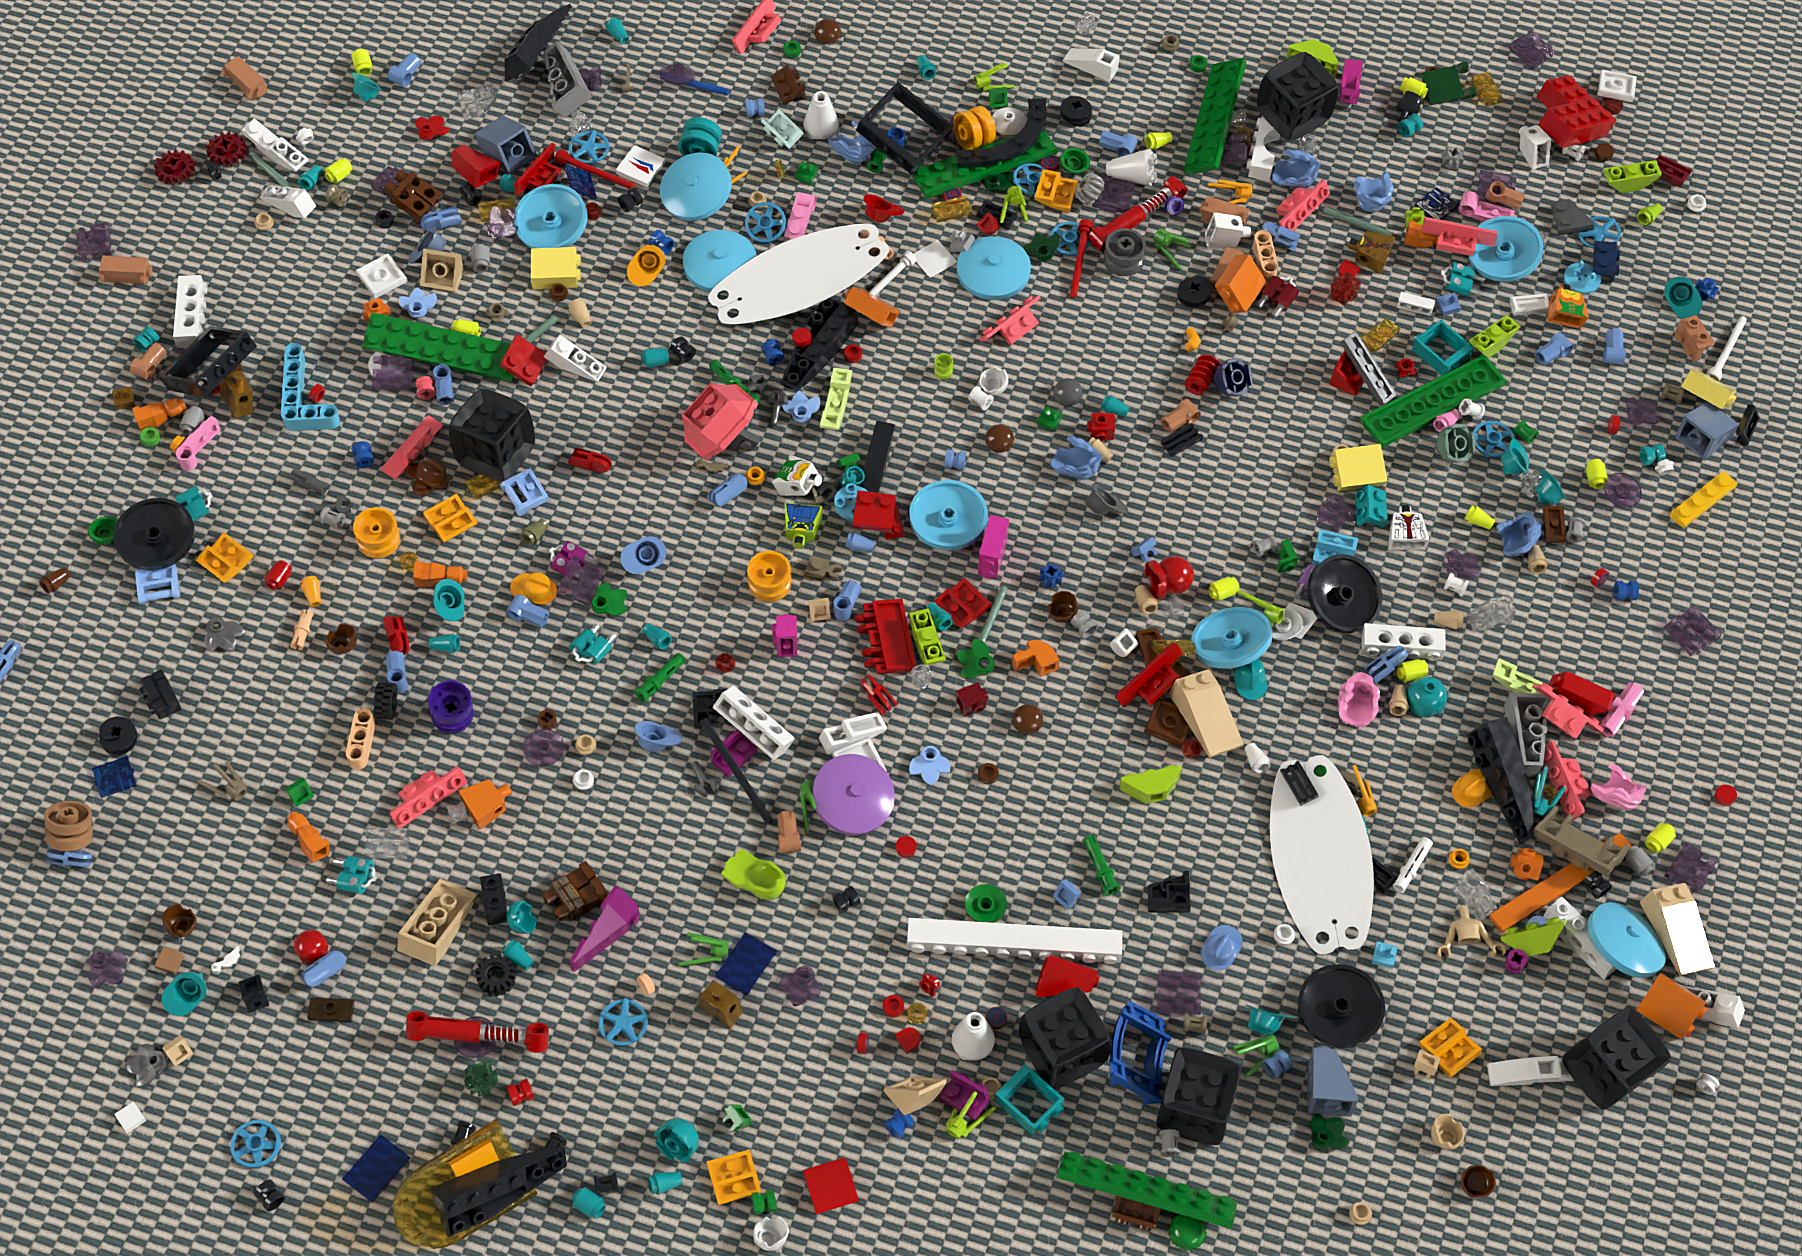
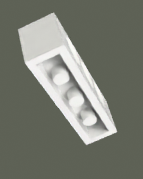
[173,275,207,348]
[1361,623,1446,661]
[713,686,795,760]
[1543,897,1616,979]

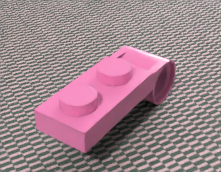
[1459,191,1515,221]
[784,192,817,240]
[176,416,221,471]

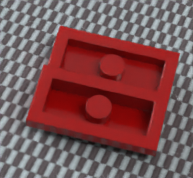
[934,577,992,629]
[802,1157,859,1214]

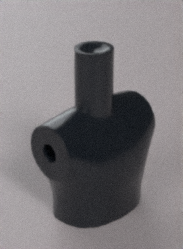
[1396,91,1423,122]

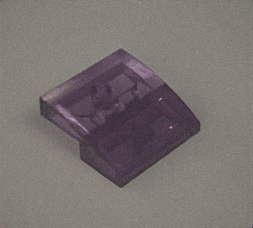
[1477,170,1517,209]
[1663,606,1722,657]
[1157,970,1201,1015]

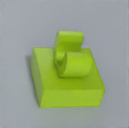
[1404,207,1425,230]

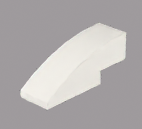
[819,712,887,755]

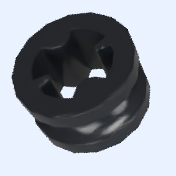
[207,162,222,180]
[375,210,393,229]

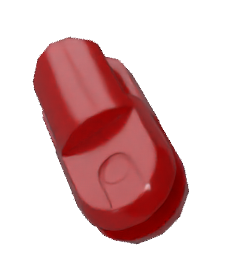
[568,447,612,473]
[383,616,409,655]
[860,675,898,716]

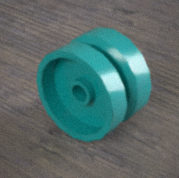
[678,117,722,156]

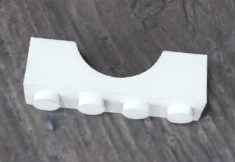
[1246,116,1280,181]

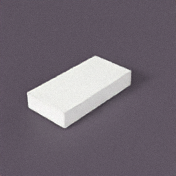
[1510,294,1549,316]

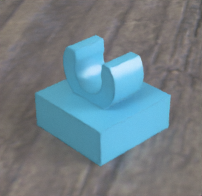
[1372,941,1398,969]

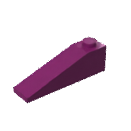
[569,885,640,972]

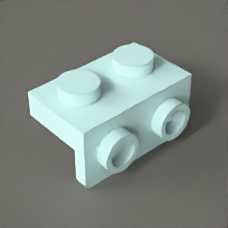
[761,109,804,149]

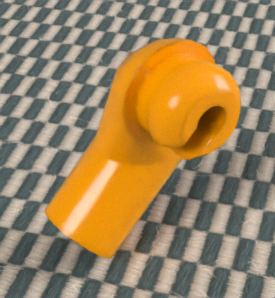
[1184,327,1201,352]

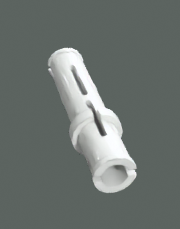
[1392,837,1433,893]

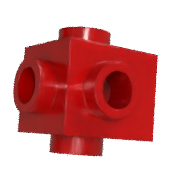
[1087,412,1115,441]

